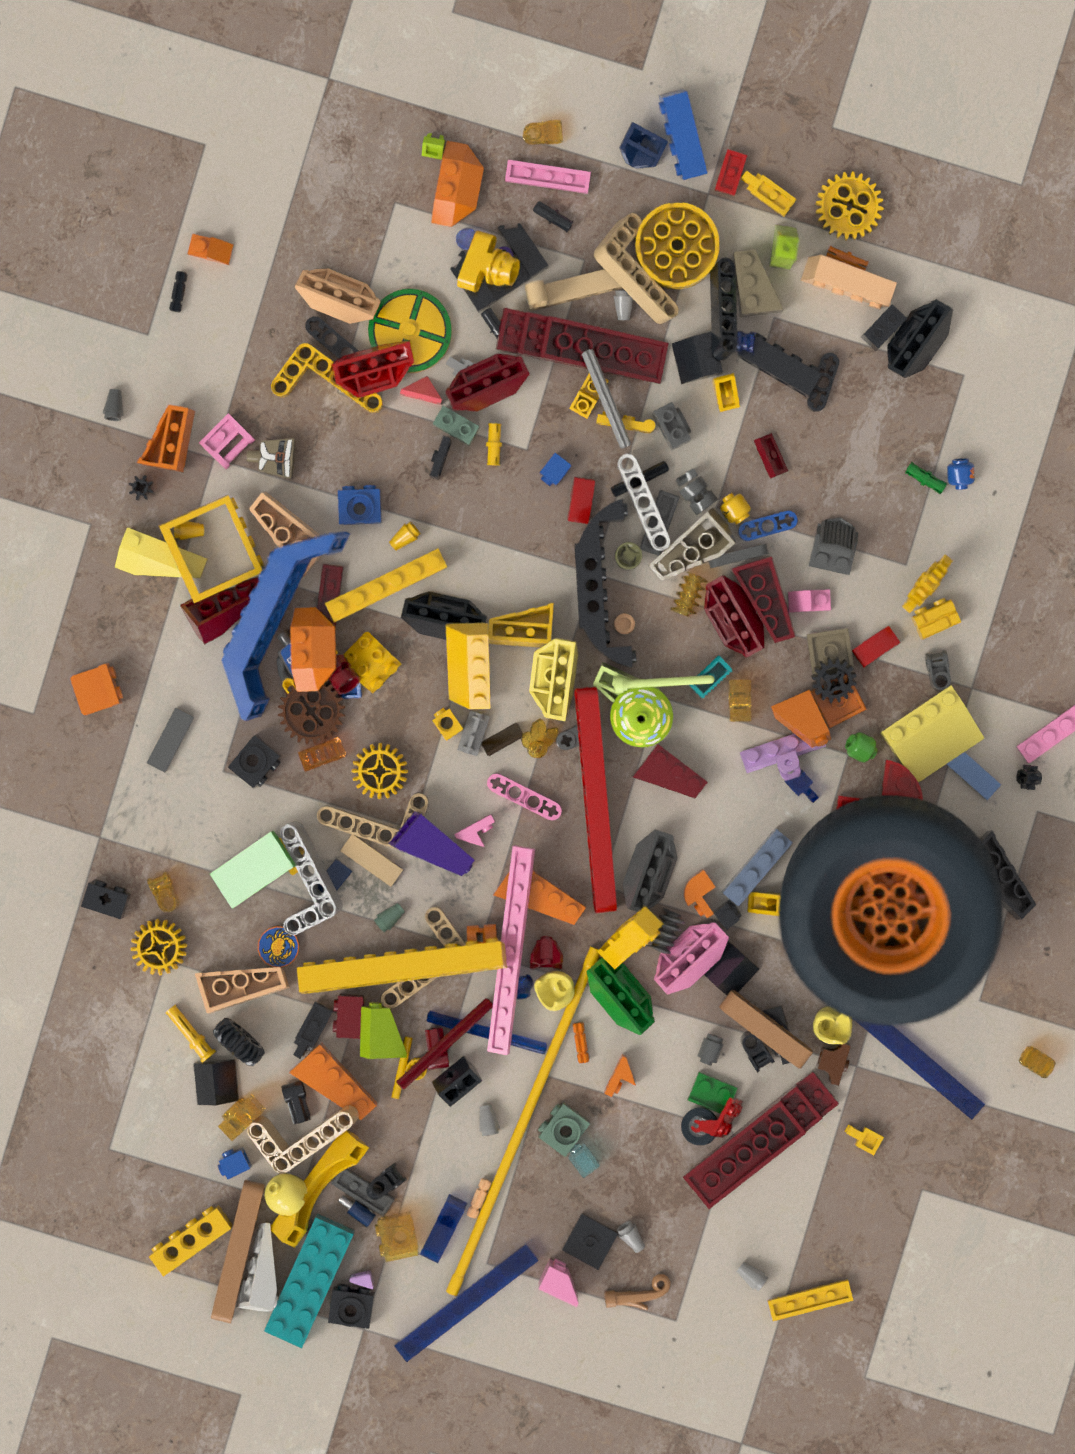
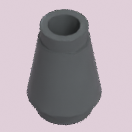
[103,389,123,421]

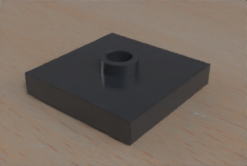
[430,436,452,480]
[562,1213,618,1270]

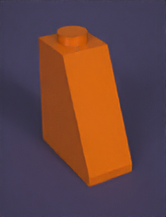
[771,690,831,748]

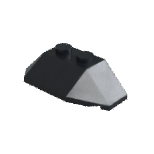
[887,299,953,378]
[401,591,487,640]

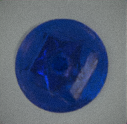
[456,228,475,250]

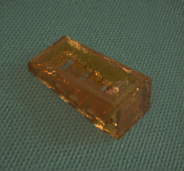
[298,737,346,772]

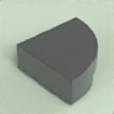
[676,469,698,487]

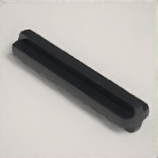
[611,461,669,497]

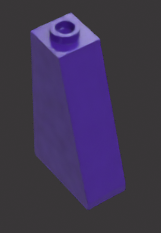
[388,811,475,876]

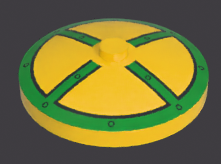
[368,289,452,373]

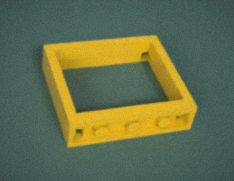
[158,495,265,603]

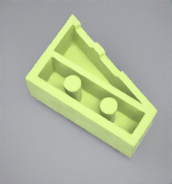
[593,662,660,722]

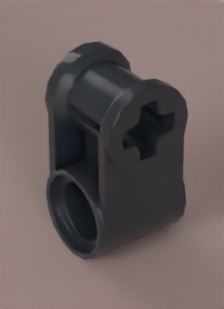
[741,1031,775,1073]
[366,1163,407,1200]

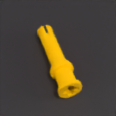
[165,1004,217,1063]

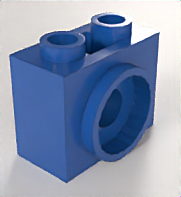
[338,485,382,525]

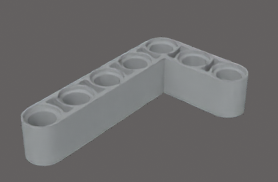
[280,821,343,935]

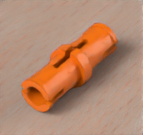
[826,245,869,271]

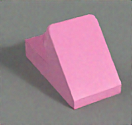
[788,589,831,613]
[454,814,495,847]

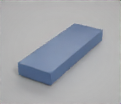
[946,752,1001,800]

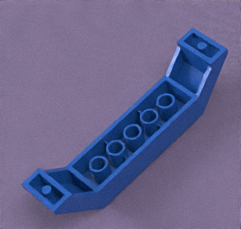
[222,531,350,721]

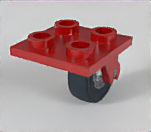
[681,1098,743,1146]

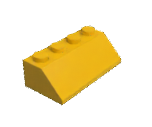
[446,623,490,709]

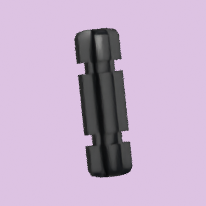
[169,271,188,313]

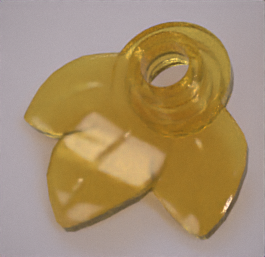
[521,718,558,758]

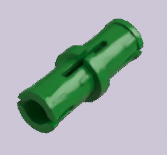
[905,462,947,495]

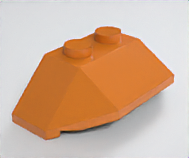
[431,141,484,227]
[290,607,336,692]

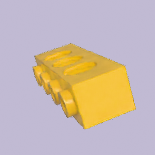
[149,1205,233,1277]

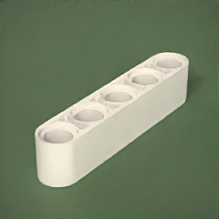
[617,454,670,551]

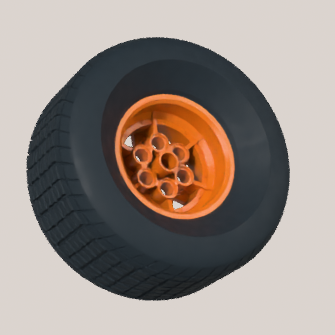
[779,795,1004,1025]

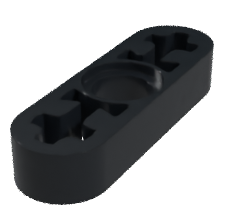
[807,353,839,412]

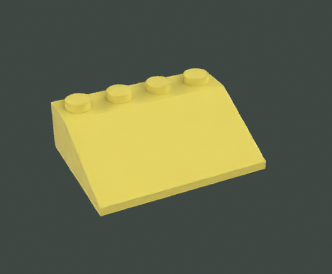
[880,685,984,783]

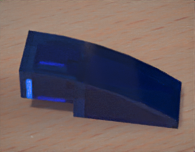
[419,1194,467,1263]

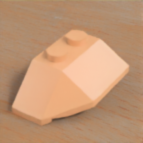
[295,268,381,324]

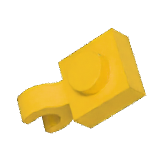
[844,1124,884,1155]

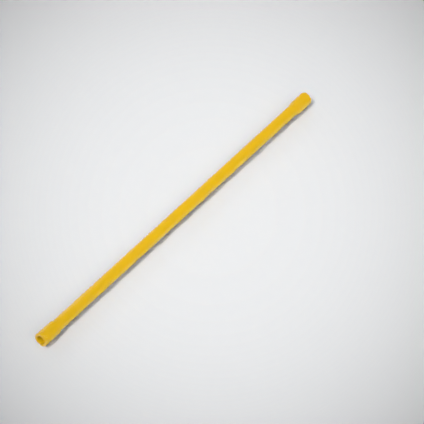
[446,946,600,1296]

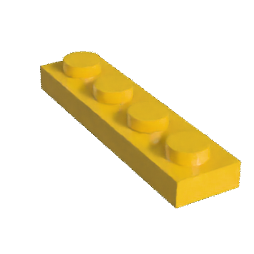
[767,1279,854,1321]

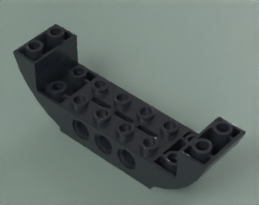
[574,499,637,667]

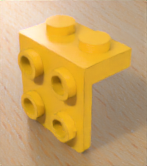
[343,632,401,693]

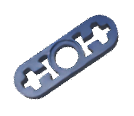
[738,511,798,541]

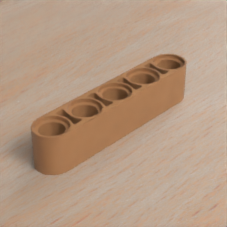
[719,990,813,1069]

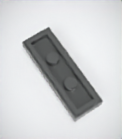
[640,490,680,556]
[147,708,195,773]
[331,1168,395,1217]

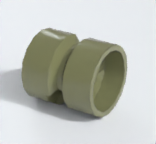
[615,542,642,570]

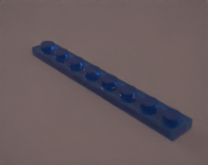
[854,1019,985,1120]
[394,1243,539,1362]

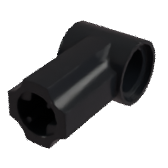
[281,1080,311,1124]

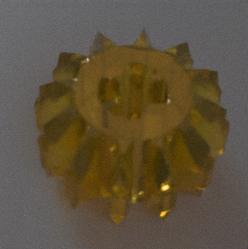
[1019,1046,1056,1078]

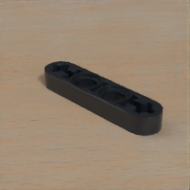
[305,316,359,359]

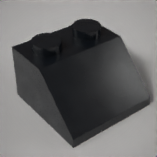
[671,332,723,384]

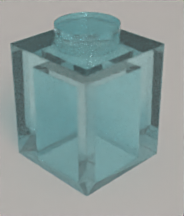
[568,1143,600,1178]

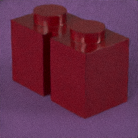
[333,994,364,1039]

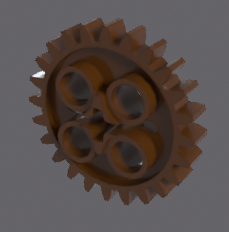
[278,682,346,745]

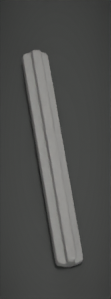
[582,349,631,449]

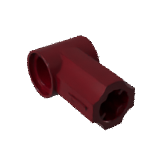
[425,1027,449,1070]

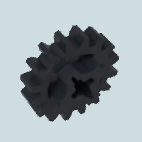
[811,657,857,703]

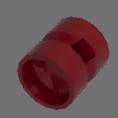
[328,655,360,694]

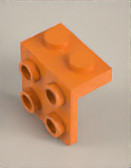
[70,663,124,715]

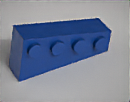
[659,89,708,180]

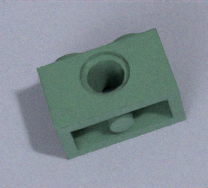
[433,406,480,446]

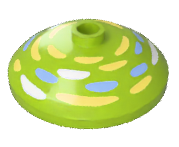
[610,687,673,747]

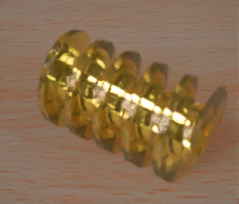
[670,571,708,618]

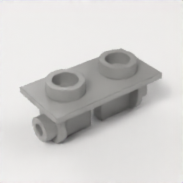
[457,710,490,756]

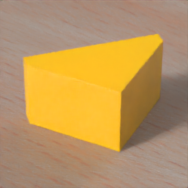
[712,373,740,412]
[747,892,781,916]

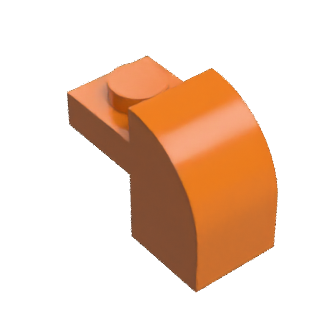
[684,869,715,918]

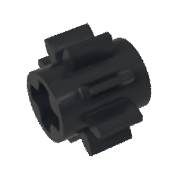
[129,475,154,501]
[1016,764,1042,790]

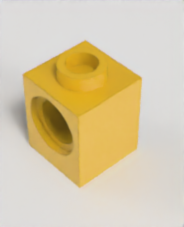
[432,708,464,741]

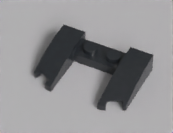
[450,223,549,313]

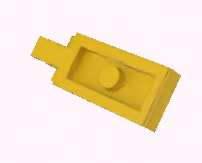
[741,171,797,217]

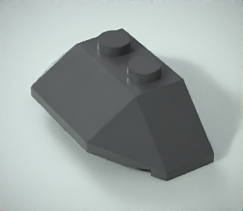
[623,829,678,912]

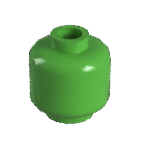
[845,732,878,763]

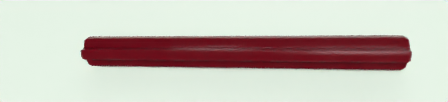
[397,998,493,1089]

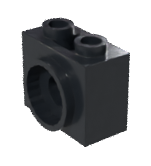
[228,735,281,789]
[328,1284,375,1329]

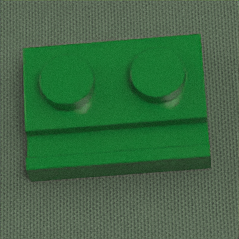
[687,1072,737,1114]

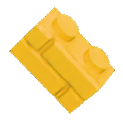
[911,598,961,640]

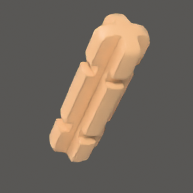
[467,1178,491,1219]

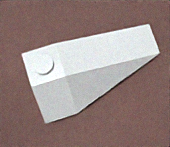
[237,1223,278,1312]

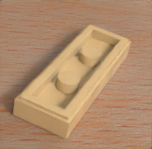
[340,835,403,887]

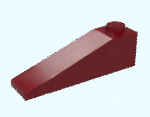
[180,577,260,645]

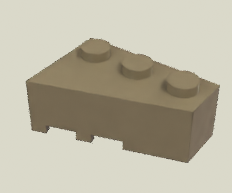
[733,249,783,317]

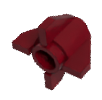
[530,936,563,970]

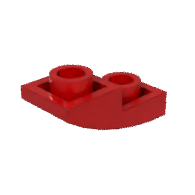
[567,477,595,524]
[852,626,901,668]

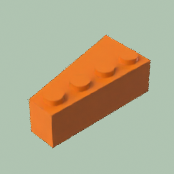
[493,870,586,925]
[289,1042,377,1120]

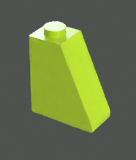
[360,1002,407,1059]

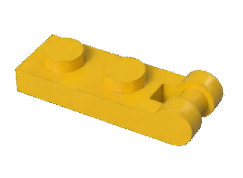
[596,411,655,433]

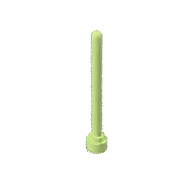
[613,675,715,693]

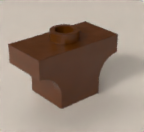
[816,1043,851,1086]

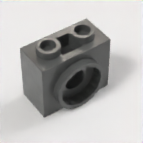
[652,402,691,451]

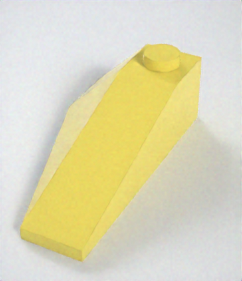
[115,527,208,578]

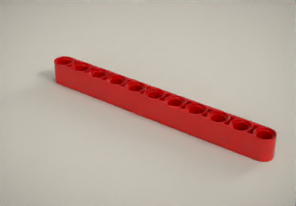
[575,686,617,914]

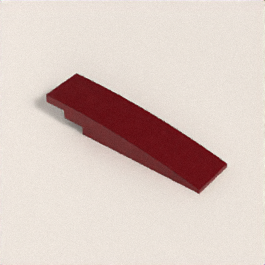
[495,308,669,384]
[683,1071,839,1209]

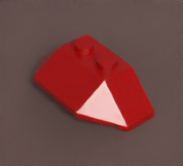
[331,341,414,398]

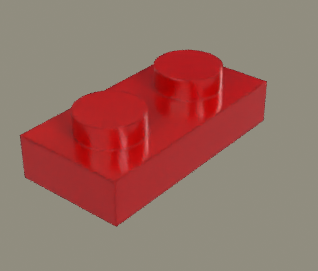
[715,149,747,196]

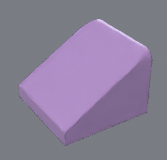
[350,1270,374,1289]

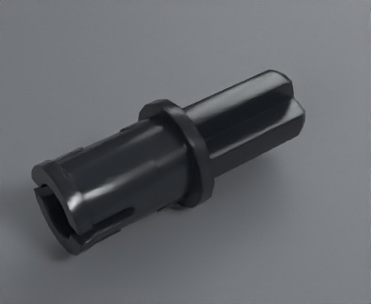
[533,201,574,233]
[481,308,501,339]

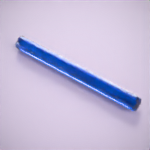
[426,1011,547,1054]

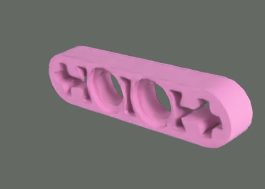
[487,773,562,820]

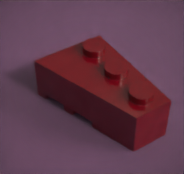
[632,744,708,798]

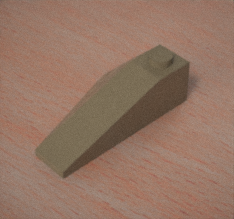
[648,508,736,581]

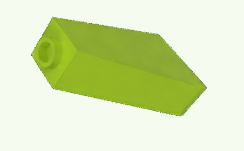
[769,225,799,270]

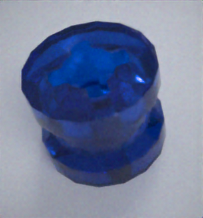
[736,331,755,353]

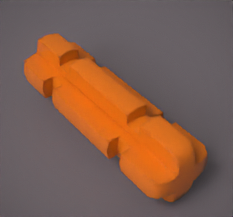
[573,1022,589,1063]

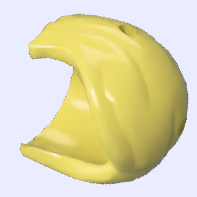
[534,971,575,1011]
[813,1006,852,1044]

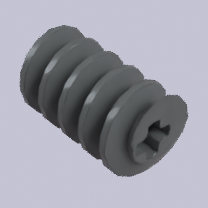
[646,907,685,954]

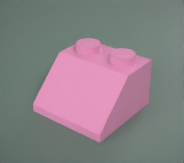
[539,1259,578,1307]

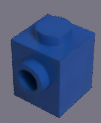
[218,1147,252,1180]

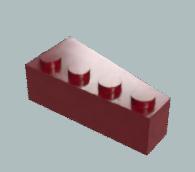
[731,557,796,643]

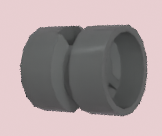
[679,476,718,515]

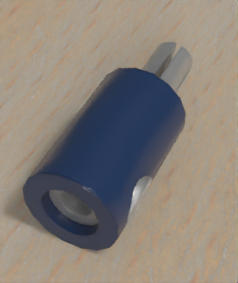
[338,1195,376,1228]

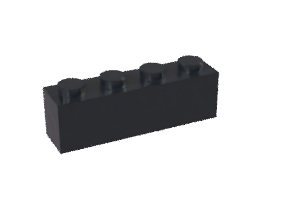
[737,333,823,399]

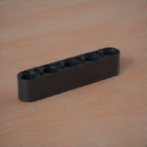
[710,257,738,360]

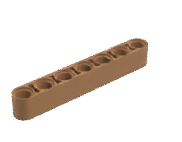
[211,1180,265,1324]

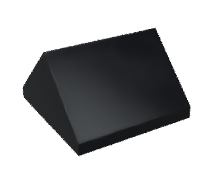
[704,941,759,995]
[193,1059,239,1106]

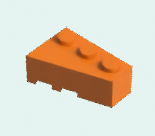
[137,404,195,472]

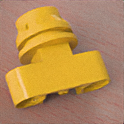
[457,230,520,292]

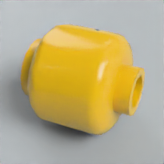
[720,493,751,525]

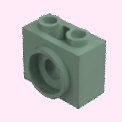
[538,1101,590,1157]

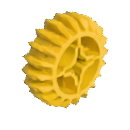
[352,743,408,799]
[131,919,188,975]

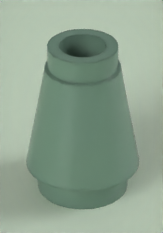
[374,903,405,933]

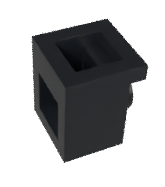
[713,900,742,930]

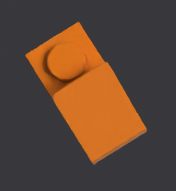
[188,234,234,265]
[604,1054,636,1097]

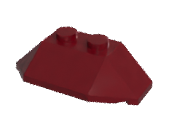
[445,354,530,412]
[704,575,765,657]

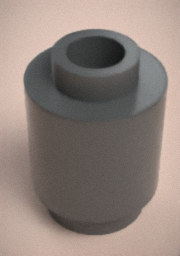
[697,1033,724,1066]

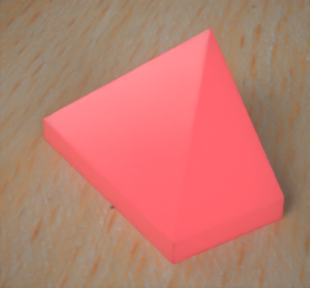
[400,376,442,405]

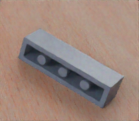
[721,828,793,907]

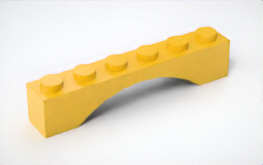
[325,549,447,623]
[270,1130,369,1248]

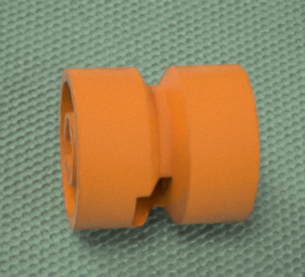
[467,924,497,944]

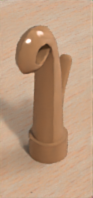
[604,1274,671,1310]

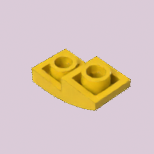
[569,373,609,419]

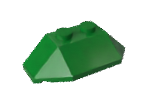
[587,958,655,1035]

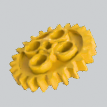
[815,171,884,241]
[902,554,953,613]

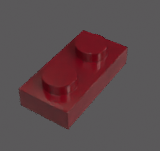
[754,433,788,479]

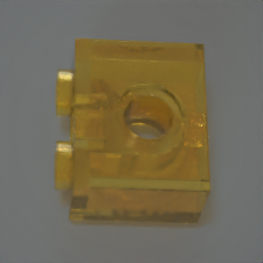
[218,1094,266,1141]
[375,1211,419,1262]

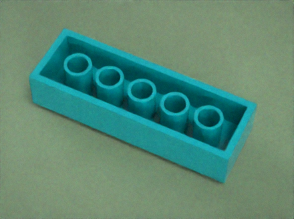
[264,1213,355,1349]

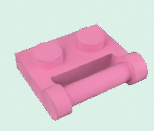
[199,414,255,470]

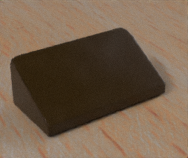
[481,723,524,756]

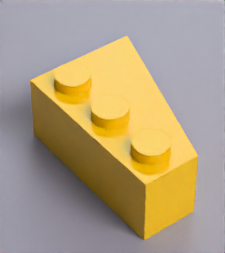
[488,603,554,648]
[597,907,663,969]

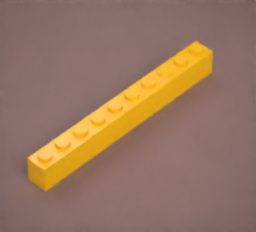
[297,938,507,994]

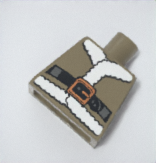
[247,438,296,480]

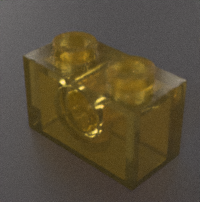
[728,680,751,722]

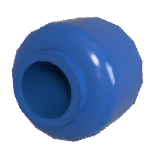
[947,458,975,490]

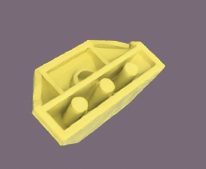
[529,638,578,721]

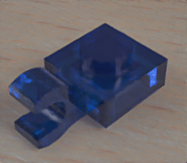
[784,768,819,803]

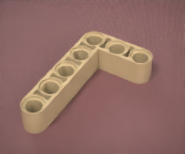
[594,213,678,324]
[525,269,622,311]
[317,793,429,850]
[381,906,466,1009]
[247,1106,359,1174]

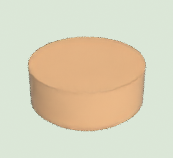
[614,613,635,634]

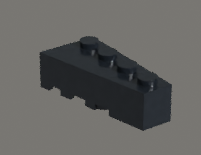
[980,830,1036,920]

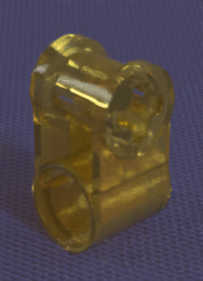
[523,120,563,145]
[147,871,179,912]

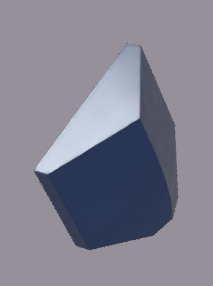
[619,122,668,169]

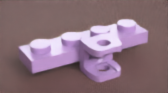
[740,734,826,781]

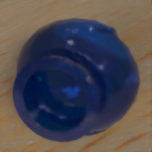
[517,974,534,1000]

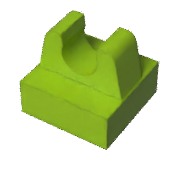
[421,133,445,160]

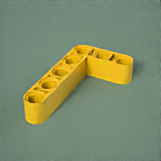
[271,343,383,413]

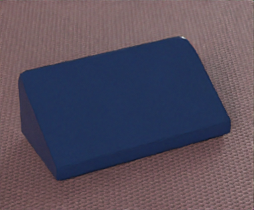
[318,858,353,892]

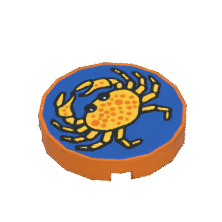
[258,926,300,967]

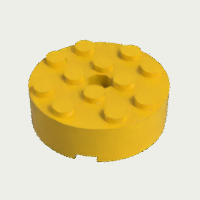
[635,203,719,290]

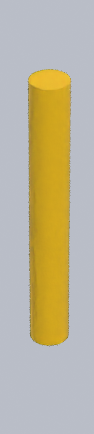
[391,1036,413,1099]

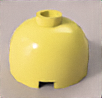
[264,1173,307,1216]

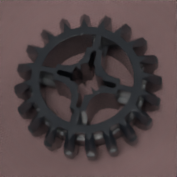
[213,1018,265,1066]

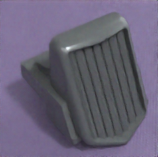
[809,518,859,575]

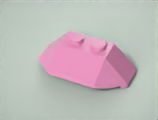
[654,923,729,995]

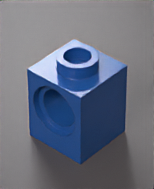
[540,453,572,486]

